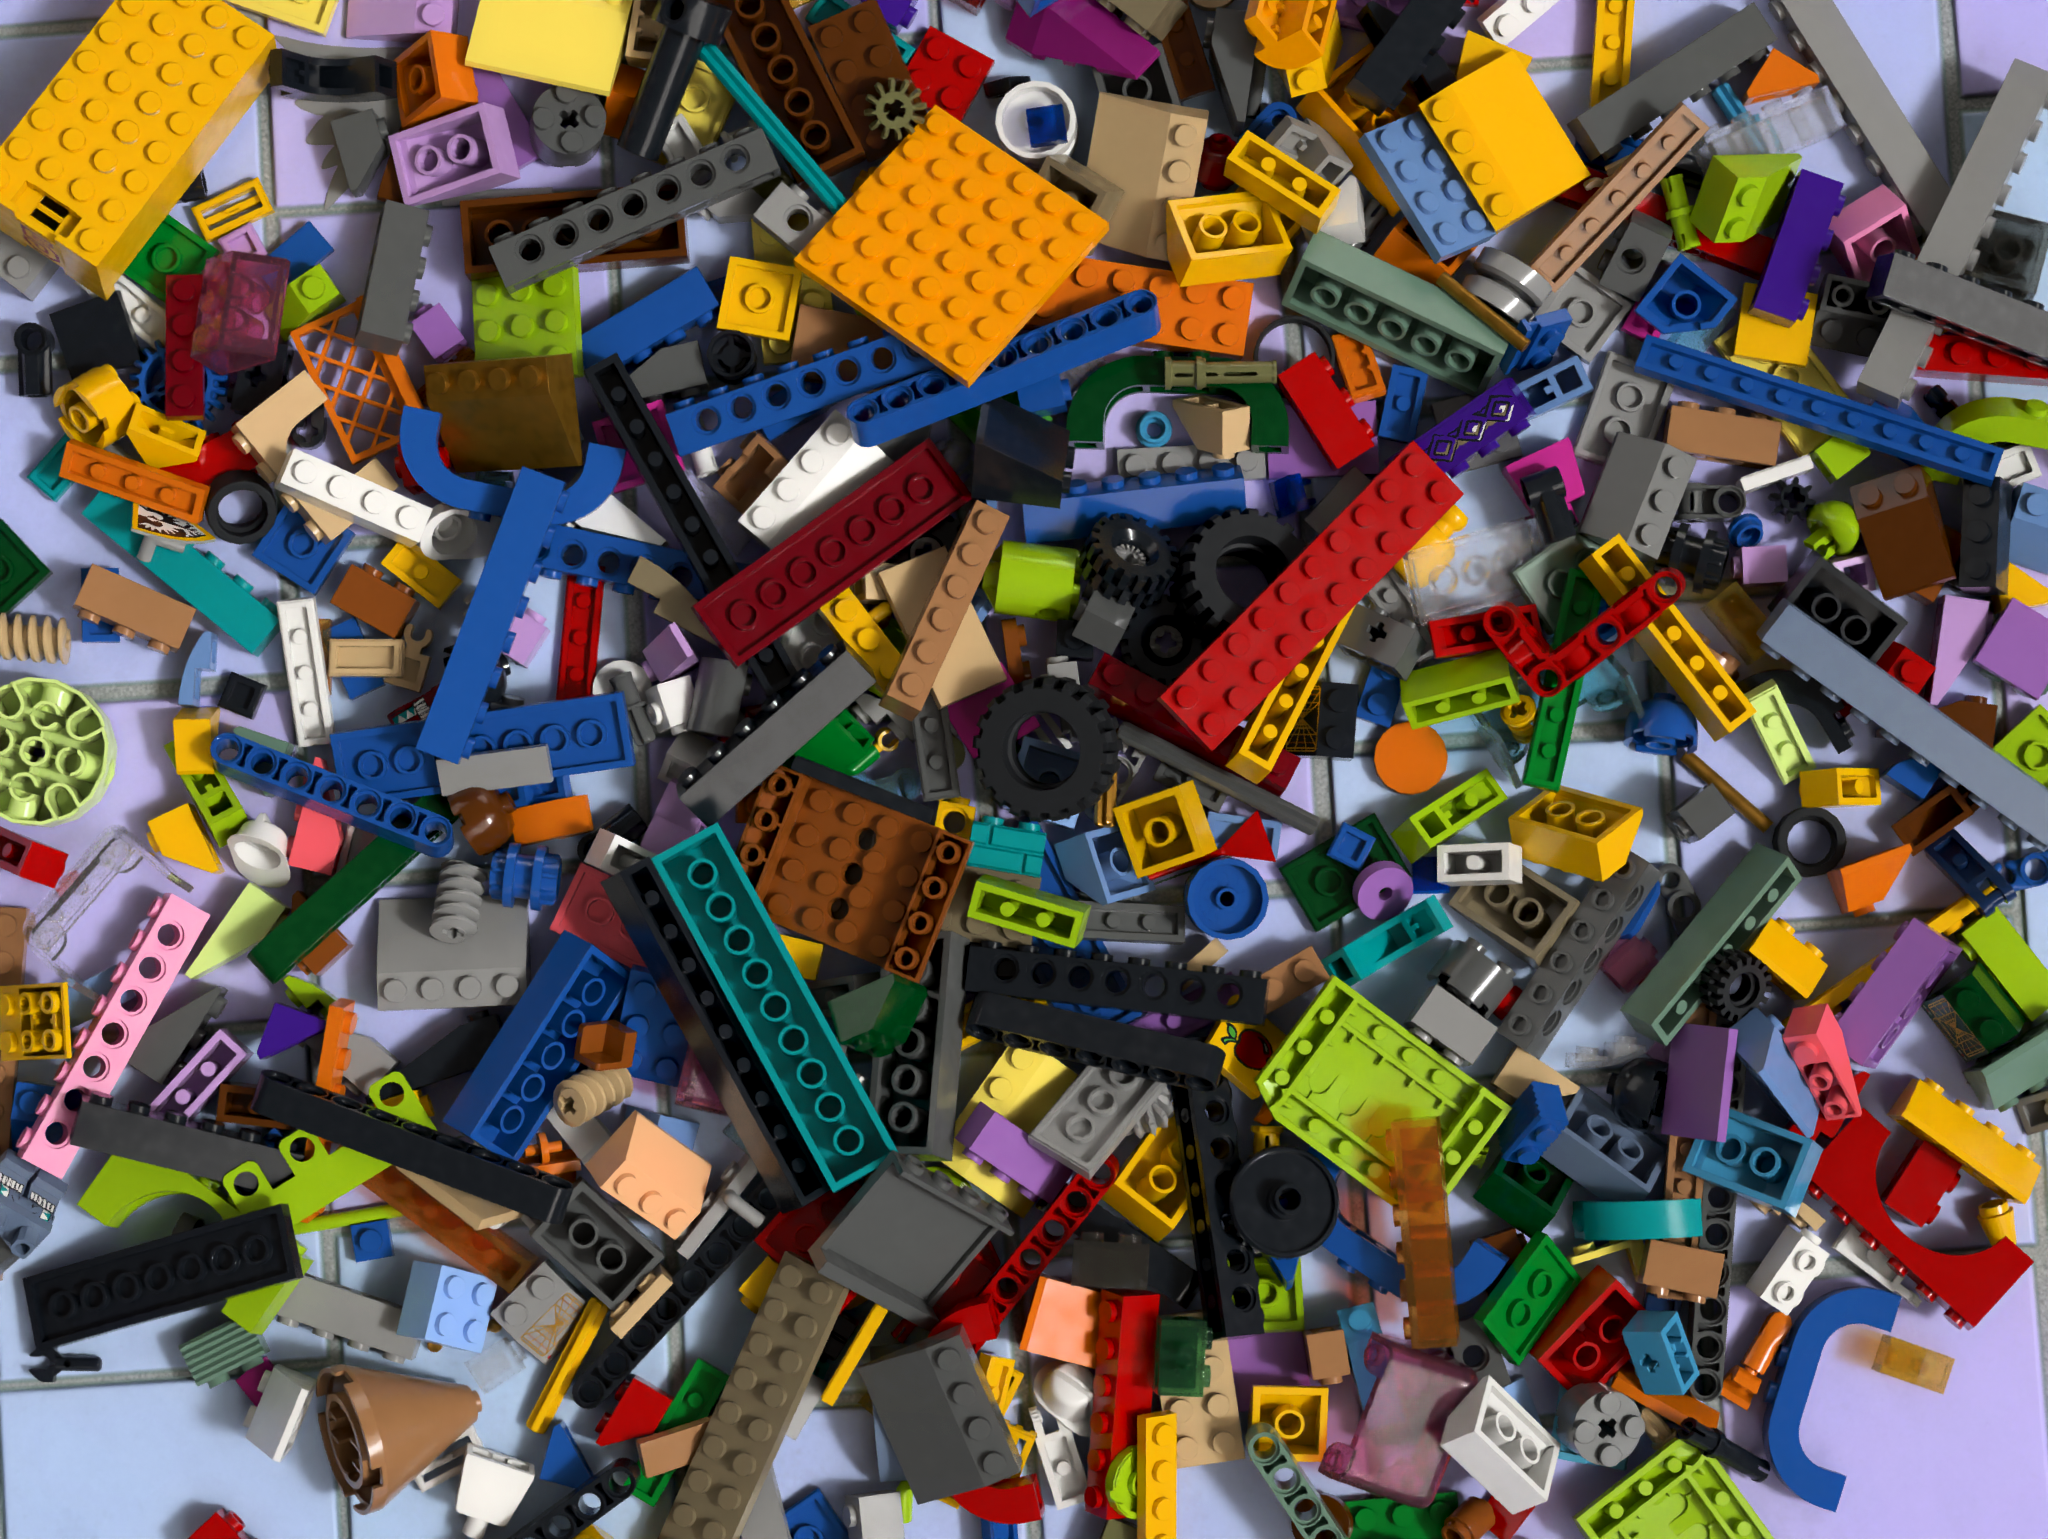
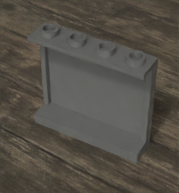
[808,1150,1015,1332]

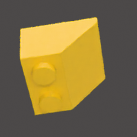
[1743,917,1828,1000]
[1247,1385,1329,1462]

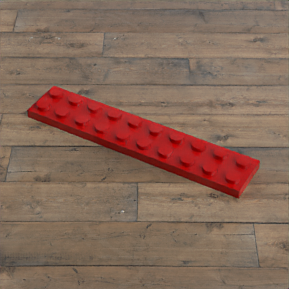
[1156,440,1464,753]

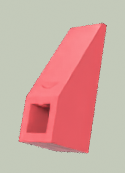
[286,757,345,876]
[1782,1003,1862,1121]

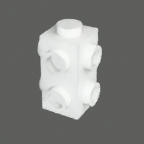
[1745,1225,1830,1316]

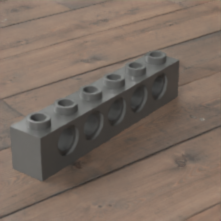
[1496,851,1663,1059]

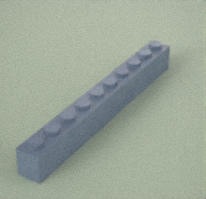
[1756,597,2048,852]

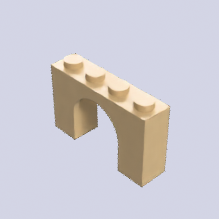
[230,369,399,545]

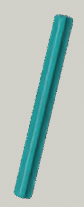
[699,43,847,215]

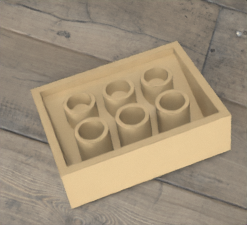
[1087,92,1209,261]

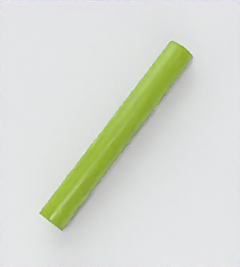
[293,1202,404,1235]

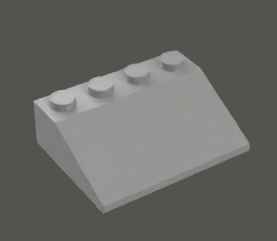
[376,895,531,1011]

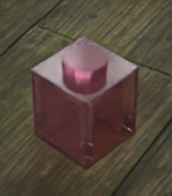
[1600,935,1659,994]

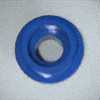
[1727,513,1763,548]

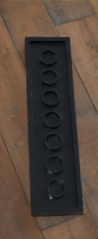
[22,1204,304,1352]

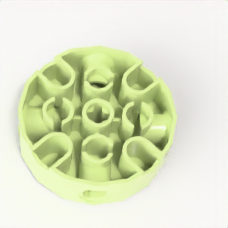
[0,677,118,828]

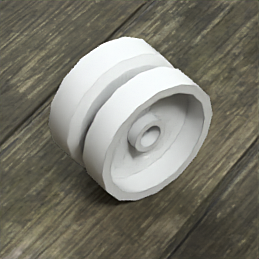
[995,81,1079,173]

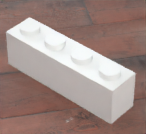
[273,448,433,548]

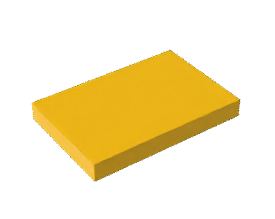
[821,1303,888,1406]

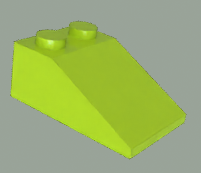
[1689,153,1802,243]

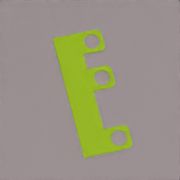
[223,1071,437,1226]

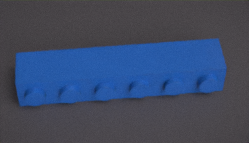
[1022,462,1246,543]

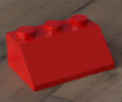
[1529,1264,1646,1391]

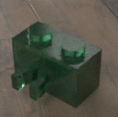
[1153,1315,1213,1397]

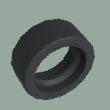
[205,469,277,545]
[1772,807,1847,878]

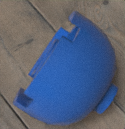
[1623,693,1698,756]

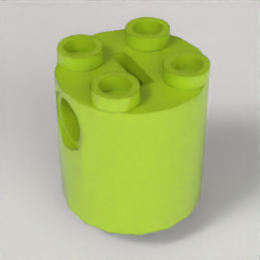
[982,540,1082,621]

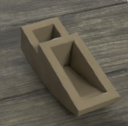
[627,556,719,647]

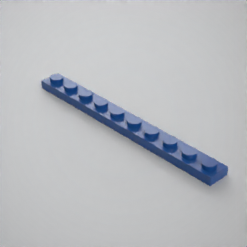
[1634,334,2004,487]

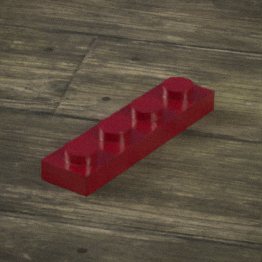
[165,274,205,421]

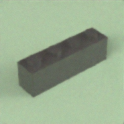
[353,199,433,356]

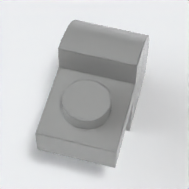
[1264,115,1354,186]

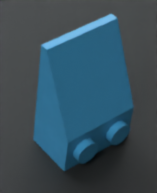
[1682,1108,1823,1218]

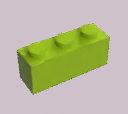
[1400,648,1520,730]
[967,874,1092,948]
[1954,907,2048,1022]

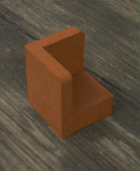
[574,1020,637,1071]

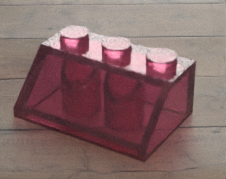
[190,251,291,376]

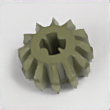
[864,77,927,141]

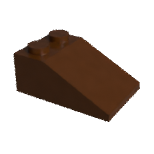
[1849,464,1957,601]

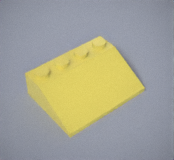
[465,0,634,97]
[941,1046,1078,1219]

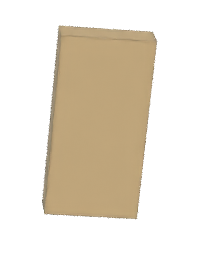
[328,639,405,678]

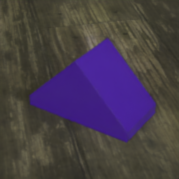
[257,1003,327,1060]

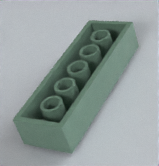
[1281,230,1517,397]

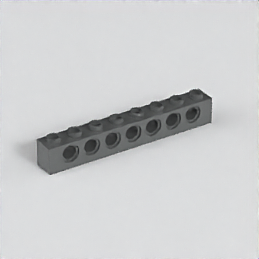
[488,127,781,294]

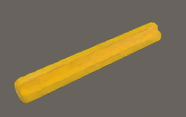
[526,1297,609,1434]

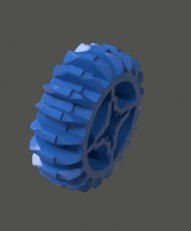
[129,339,230,430]

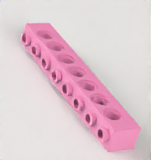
[16,893,210,1179]

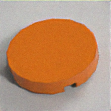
[1373,721,1448,795]

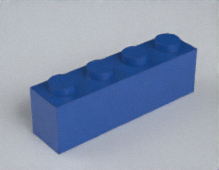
[582,266,721,369]

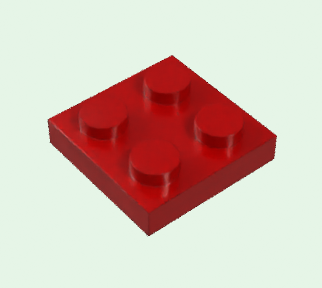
[907,26,995,122]

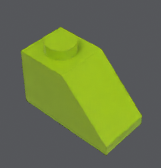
[264,263,346,342]

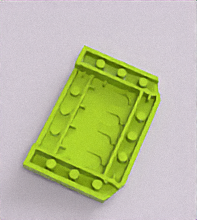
[1254,974,1512,1214]
[1572,1437,1774,1539]

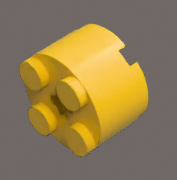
[53,364,142,449]

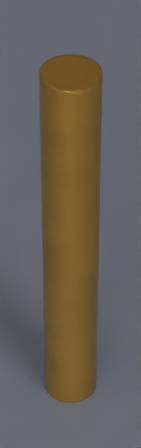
[1436,272,1531,352]
[1679,751,1773,833]

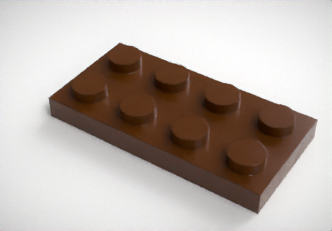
[808,0,927,163]

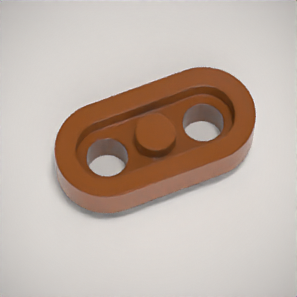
[1001,618,1032,684]

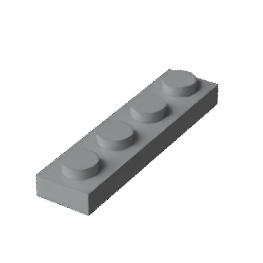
[1117,442,1266,481]

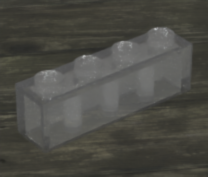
[1691,85,1846,178]

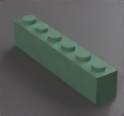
[1620,842,1803,1046]

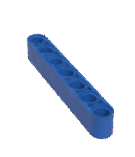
[210,732,454,858]

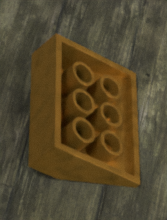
[423,353,583,473]

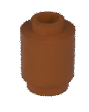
[1441,1496,1495,1539]

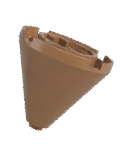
[316,1364,482,1515]

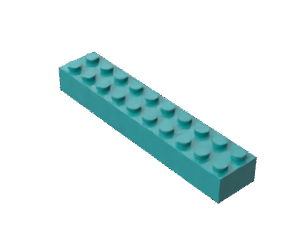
[651,822,899,1194]

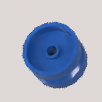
[1182,856,1269,940]

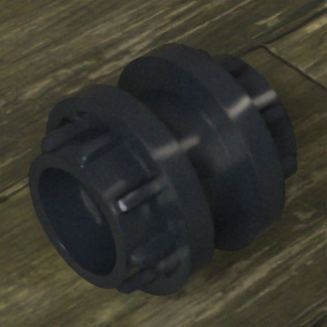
[1654,523,1730,594]

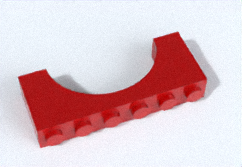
[1806,1108,2034,1331]

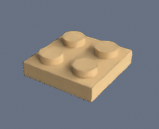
[609,1262,673,1339]

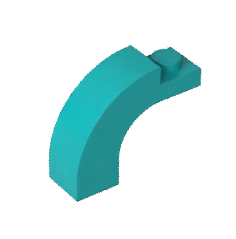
[1320,895,1453,986]
[1572,1198,1703,1240]

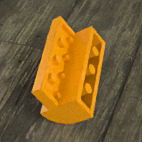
[1244,0,1337,70]

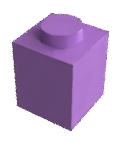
[410,303,469,364]

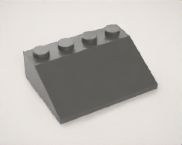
[858,1324,1022,1505]

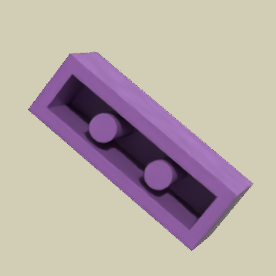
[955,1101,1074,1204]

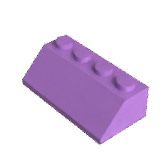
[1834,918,1963,1069]

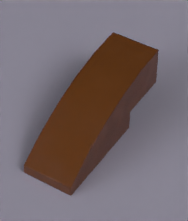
[1891,783,1980,856]

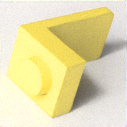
[1566,1239,1644,1283]

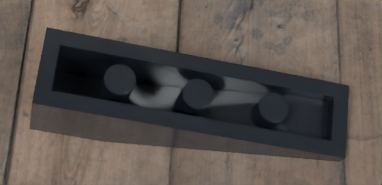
[365,1009,503,1105]

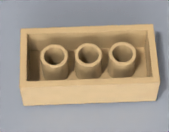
[1155,1309,1245,1469]

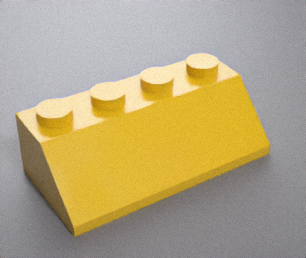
[1887,1077,2042,1205]

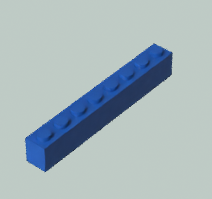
[415,466,570,764]

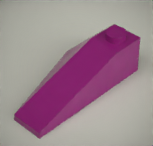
[1005,0,1161,80]

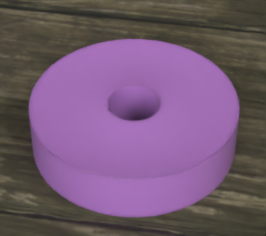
[1352,861,1413,920]

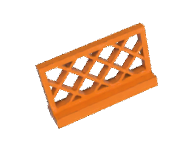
[289,295,425,466]

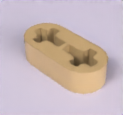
[1164,938,1228,992]

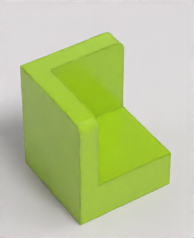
[1808,436,1871,485]

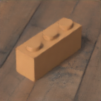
[1662,401,1782,470]
[72,563,196,655]

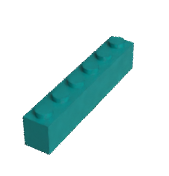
[81,491,280,657]

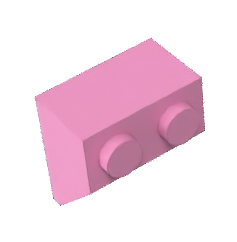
[1828,184,1921,282]

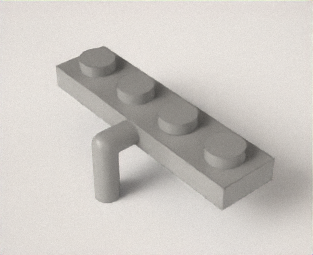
[673,1146,765,1260]

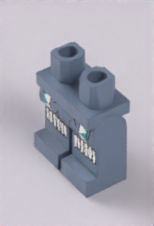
[0,1148,68,1259]

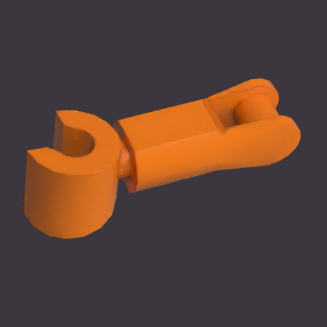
[1720,1311,1792,1411]

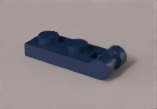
[1924,828,2017,918]

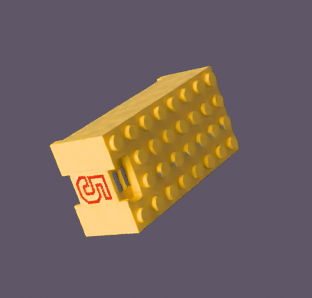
[0,0,277,301]

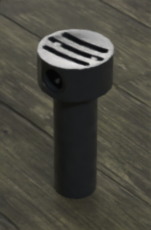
[617,0,733,161]

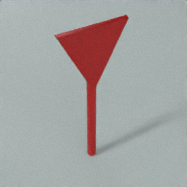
[1147,809,1276,880]

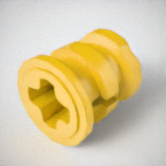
[1500,695,1537,744]

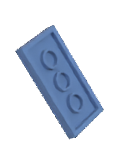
[1358,111,1496,264]

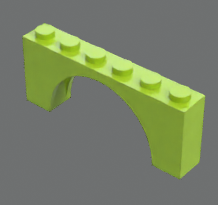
[77,1155,314,1335]

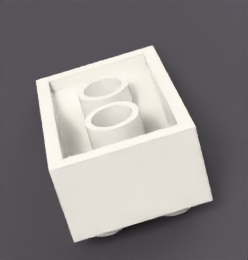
[243,1364,317,1463]

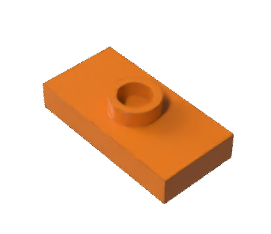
[1330,333,1386,404]

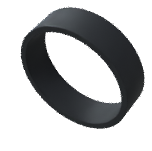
[1253,316,1335,398]

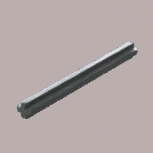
[1116,721,1320,835]

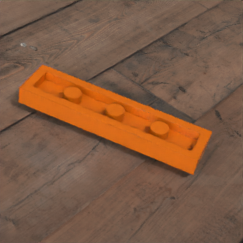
[59,439,210,524]

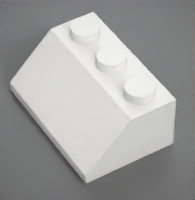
[1440,1375,1561,1515]

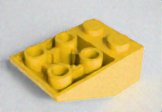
[0,982,72,1061]

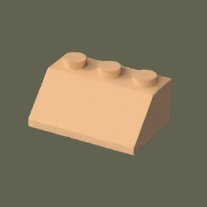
[585,1110,712,1240]

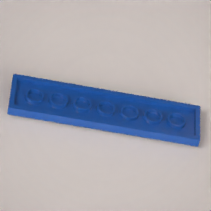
[330,690,636,805]

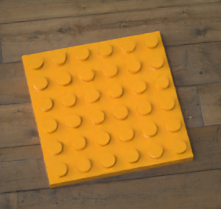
[793,105,1109,388]

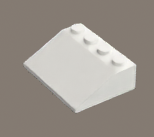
[738,409,894,552]

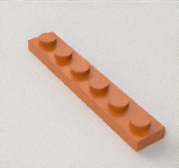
[300,998,357,1223]

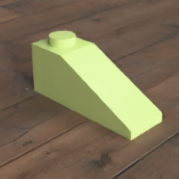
[185,882,291,979]

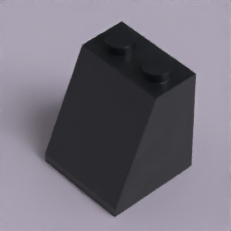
[971,398,1076,509]

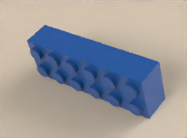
[442,930,630,1161]

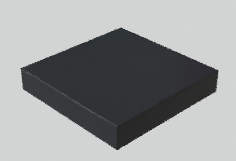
[49,290,144,380]

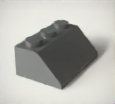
[1576,431,1697,563]

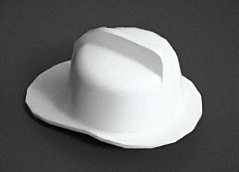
[419,503,502,560]
[227,813,291,888]
[1034,1360,1094,1437]

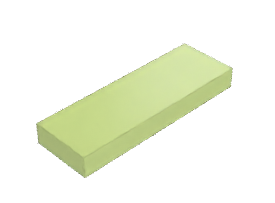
[1744,679,1817,785]

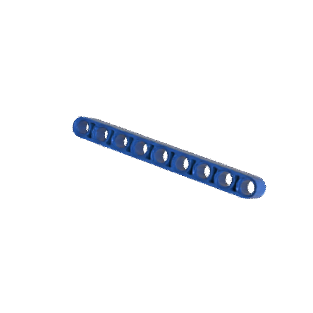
[846,289,1161,448]

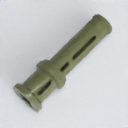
[1164,356,1277,390]

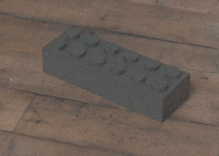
[869,931,970,1161]

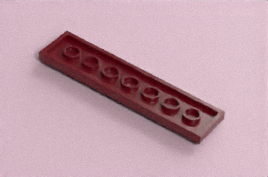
[691,437,972,669]

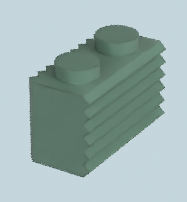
[178,1320,270,1389]

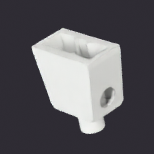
[455,1442,535,1539]

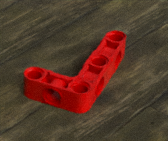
[1483,567,1686,697]

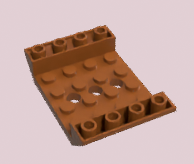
[735,765,975,983]

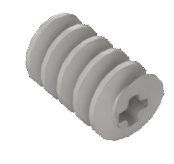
[429,860,487,944]

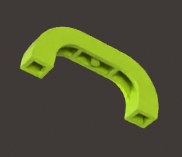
[1922,397,2048,485]

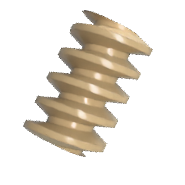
[0,612,71,665]
[553,1067,633,1127]

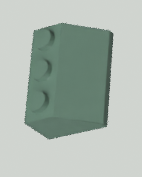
[1962,1019,2048,1112]

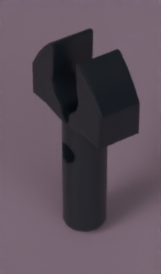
[29,1348,102,1382]

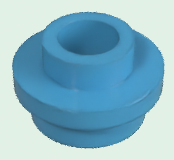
[1135,411,1172,448]

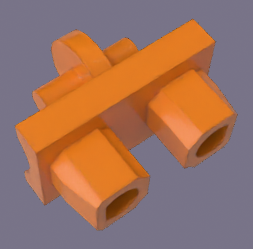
[518,1132,581,1184]

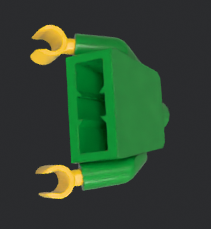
[783,709,899,776]

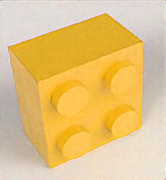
[1112,780,1218,879]

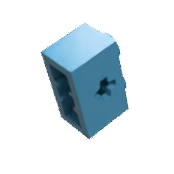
[1622,1310,1700,1395]

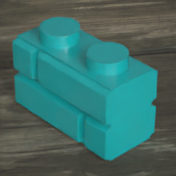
[966,815,1047,878]

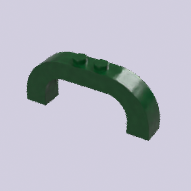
[1066,351,1289,454]

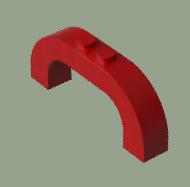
[927,1294,1045,1524]

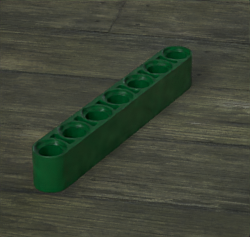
[247,794,459,984]

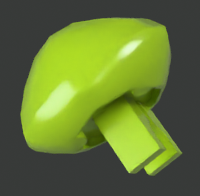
[1803,500,1860,559]

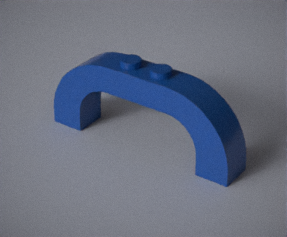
[400,406,626,525]
[1307,1146,1510,1308]
[1762,1286,1902,1512]

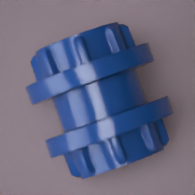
[489,842,562,911]

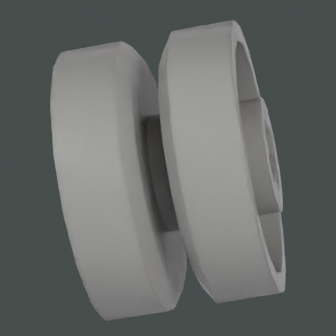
[1461,247,1552,328]

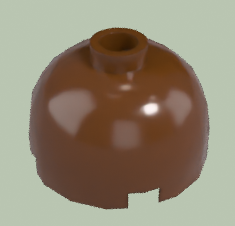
[447,787,517,857]

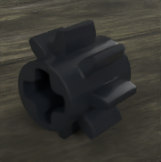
[1768,476,1816,524]

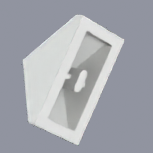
[1301,175,1365,244]

